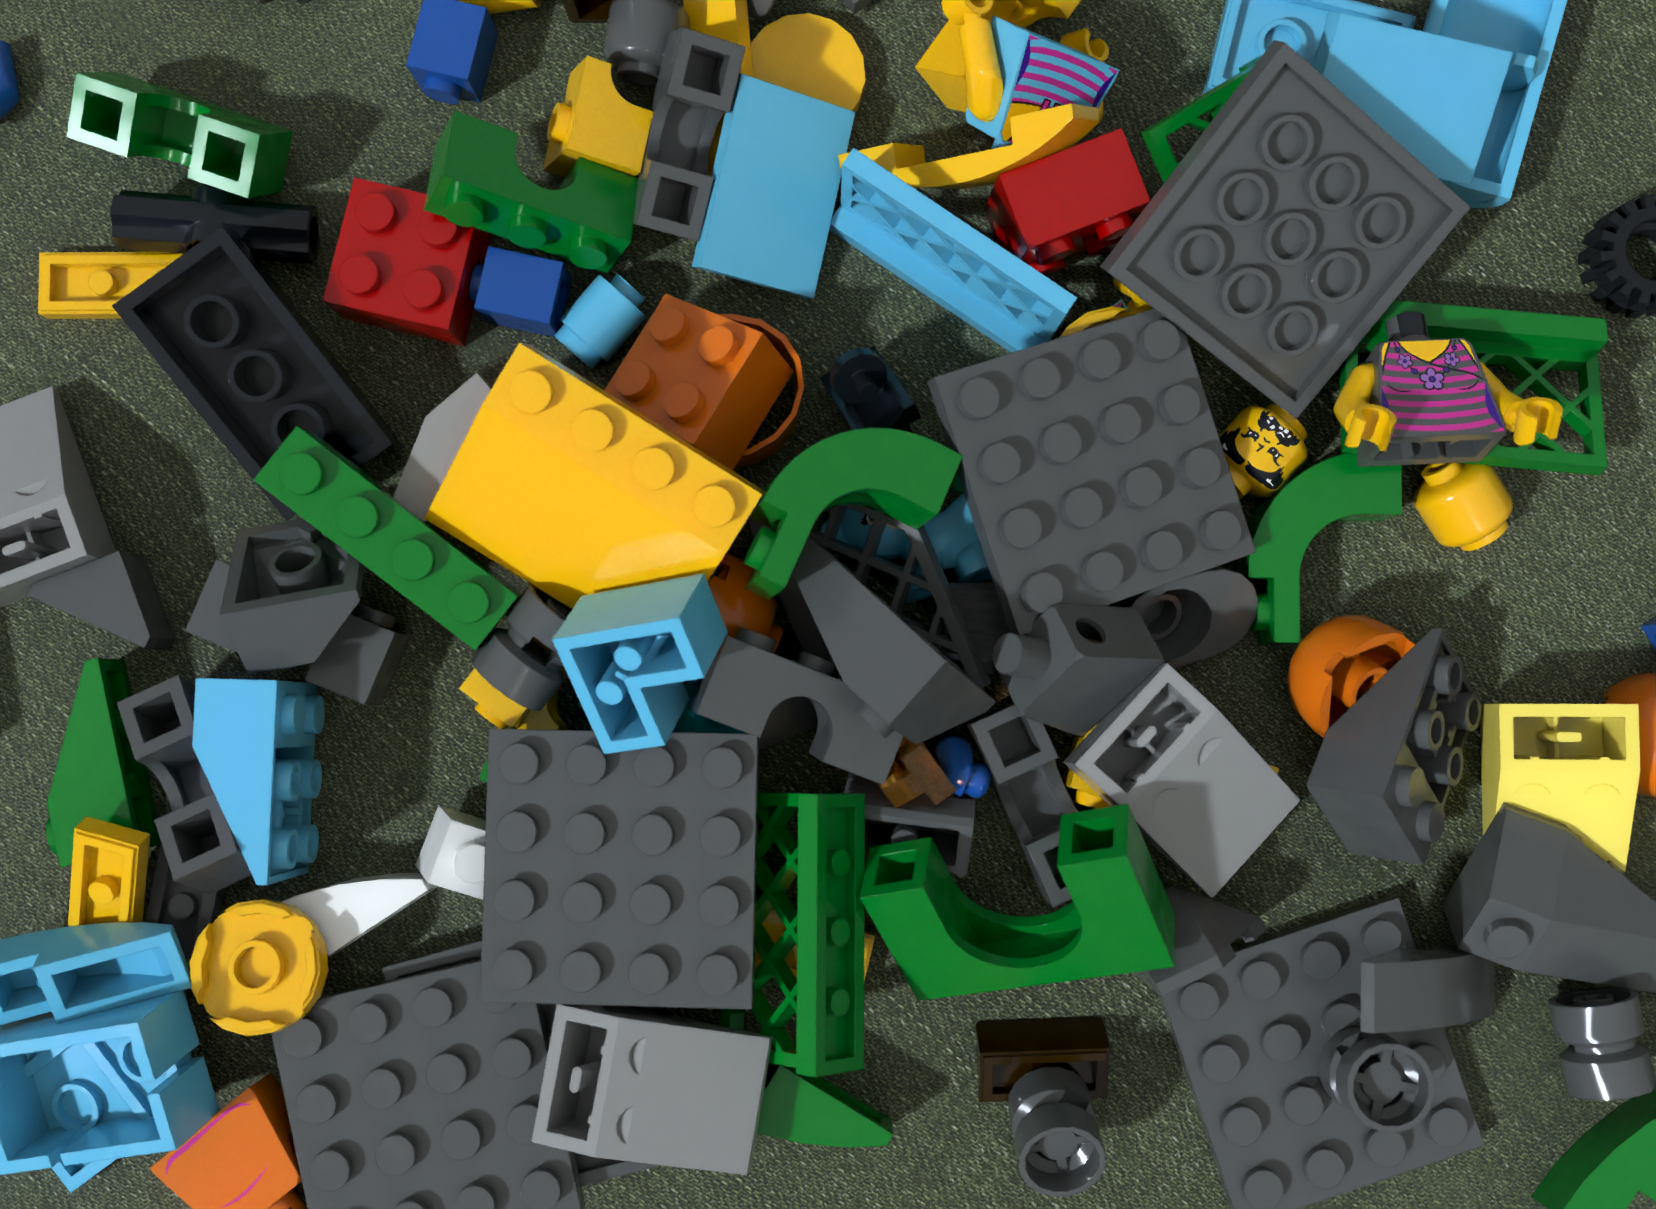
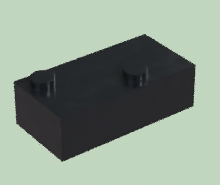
[112,226,398,521]

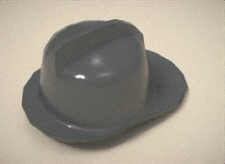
[1113,568,1258,668]

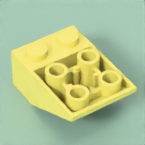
[1480,704,1640,872]

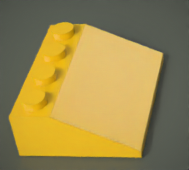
[424,343,763,609]

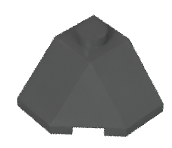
[219,519,364,674]
[1135,879,1267,997]

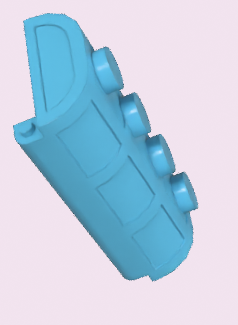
[1422,0,1567,208]

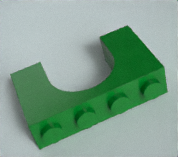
[860,803,1175,1001]

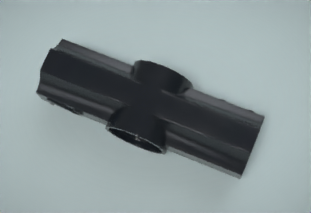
[110,184,320,264]

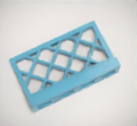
[829,148,1077,353]

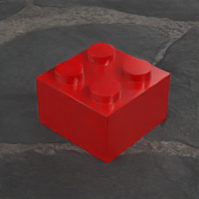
[984,128,1151,276]
[322,177,493,347]

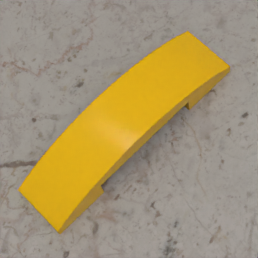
[838,103,1100,189]

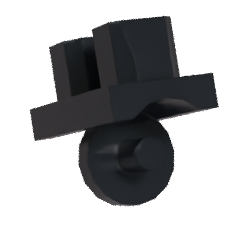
[820,346,921,433]

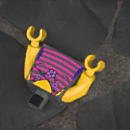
[1333,312,1563,467]

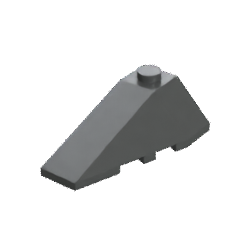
[771,528,996,745]
[1442,802,1656,993]

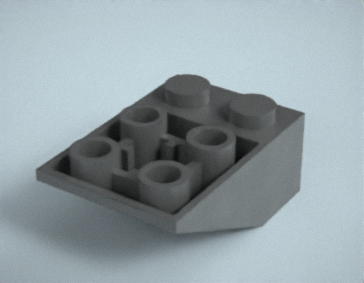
[1306,628,1481,865]

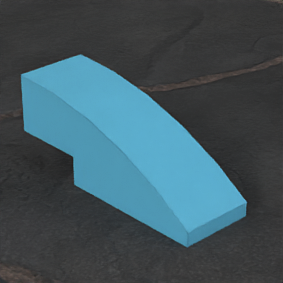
[0,922,191,1025]

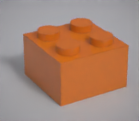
[604,293,794,471]

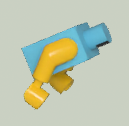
[941,0,1120,149]

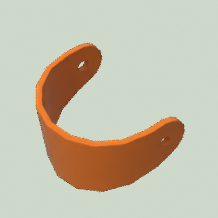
[718,314,804,467]

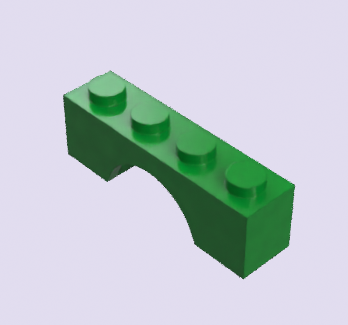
[253,426,522,650]

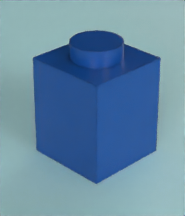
[406,0,498,104]
[469,246,573,338]

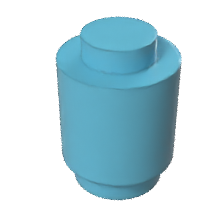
[554,274,647,369]

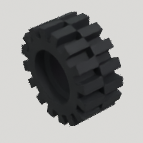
[1578,194,1656,318]

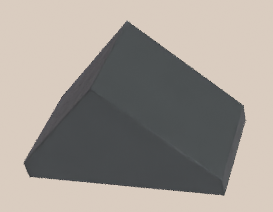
[27,551,175,650]

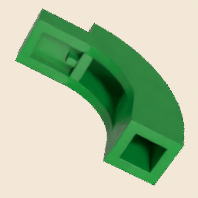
[744,428,963,600]
[1233,453,1402,645]

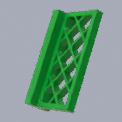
[1339,300,1608,476]
[721,792,865,1078]

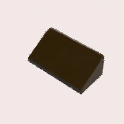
[976,1016,1110,1102]

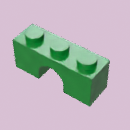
[66,72,293,198]
[424,110,638,273]

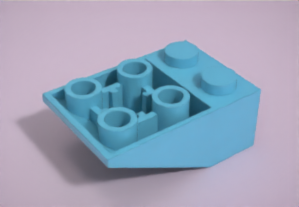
[192,678,325,885]

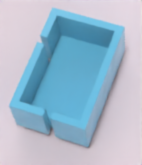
[0,990,220,1175]

